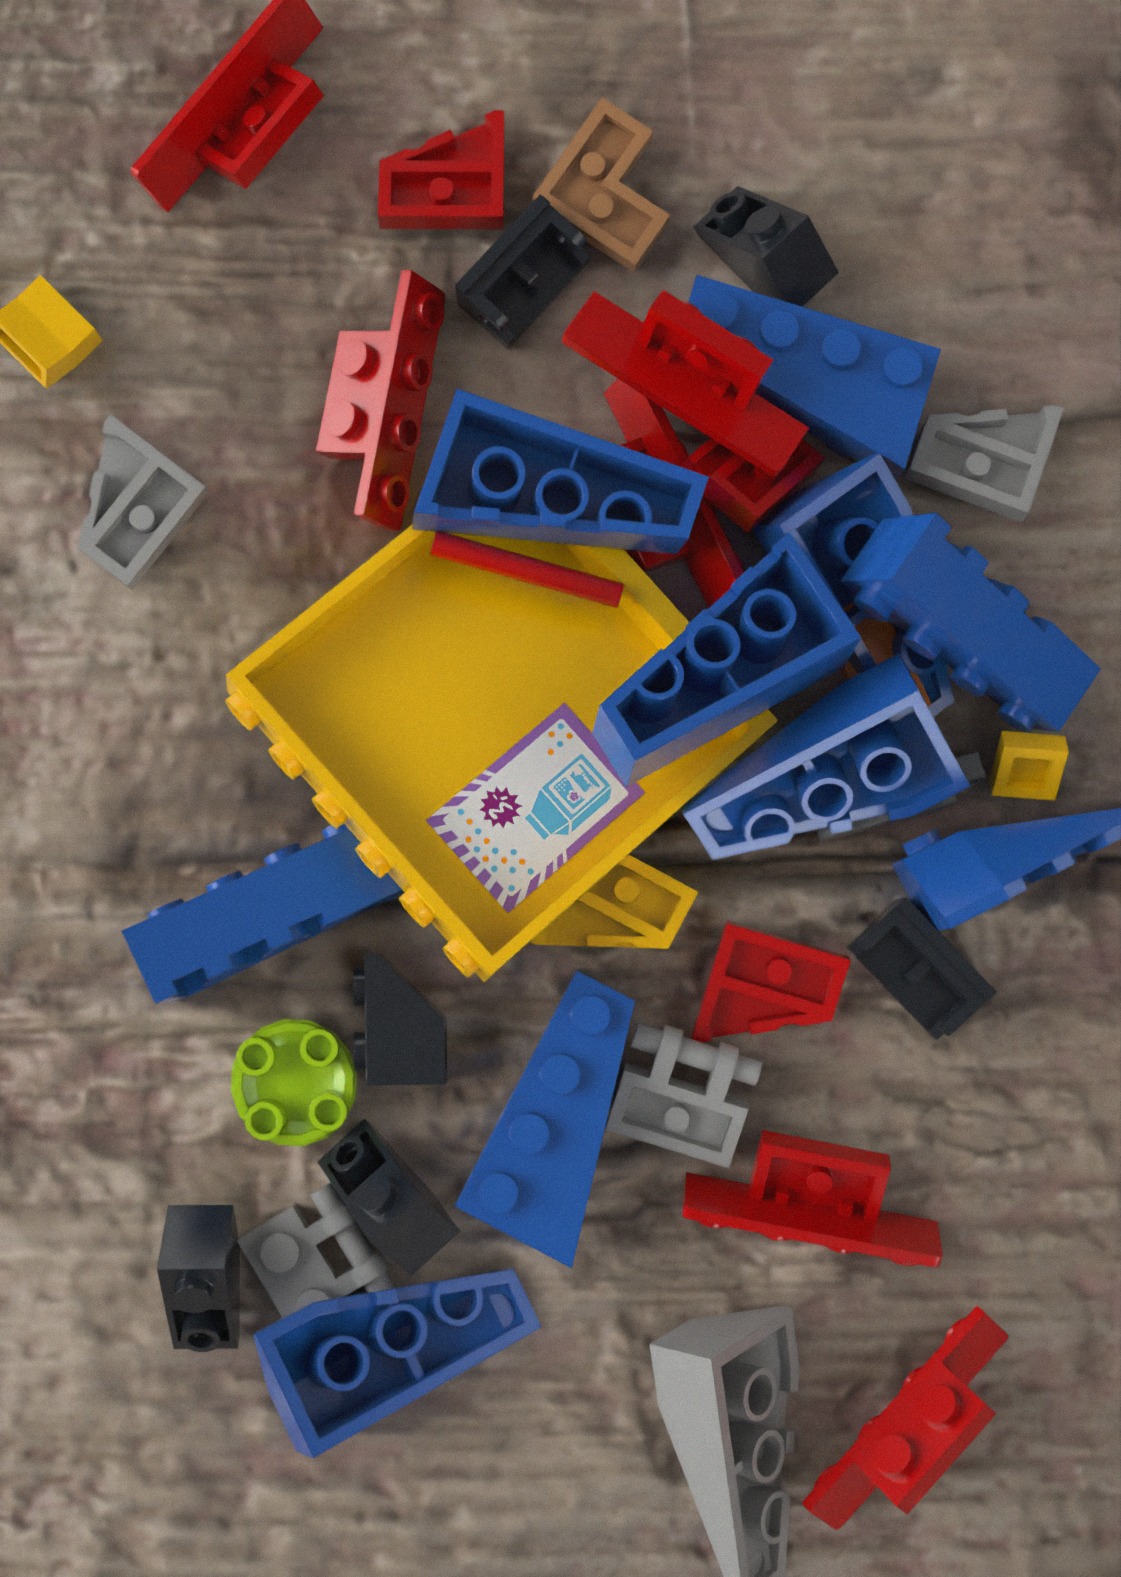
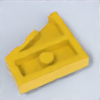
[531,855,698,949]

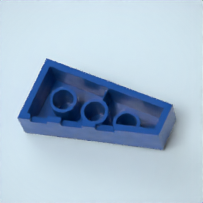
[688,275,941,481]
[412,388,709,554]
[840,513,1101,733]
[592,531,861,787]

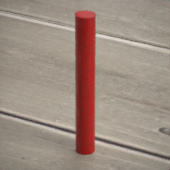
[430,530,624,608]

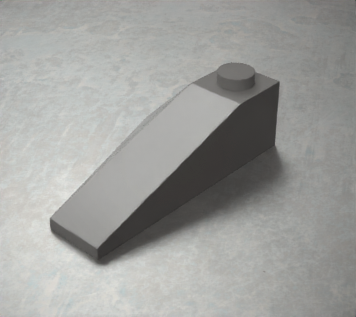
[650,1305,800,1577]

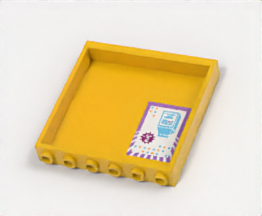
[225,524,778,982]

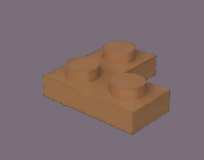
[532,97,670,274]

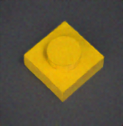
[989,731,1069,801]

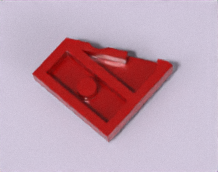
[378,110,505,229]
[691,920,851,1043]

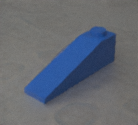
[752,453,955,717]
[681,653,970,860]
[892,808,1121,930]
[253,1268,542,1458]

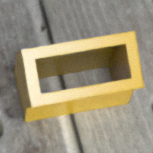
[0,275,103,389]

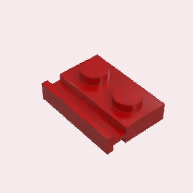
[682,438,825,534]

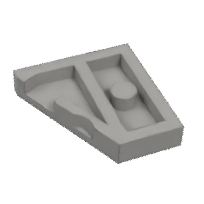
[904,405,1064,522]
[77,414,210,590]

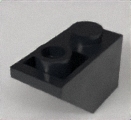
[693,186,839,307]
[353,954,448,1086]
[317,1118,460,1276]
[157,1205,240,1352]

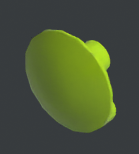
[231,1019,358,1146]

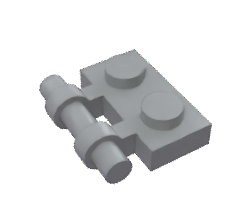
[605,1023,762,1168]
[237,1182,395,1318]

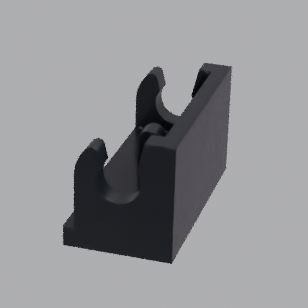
[455,194,591,349]
[846,897,997,1040]

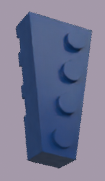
[122,824,405,1004]
[455,970,635,1268]

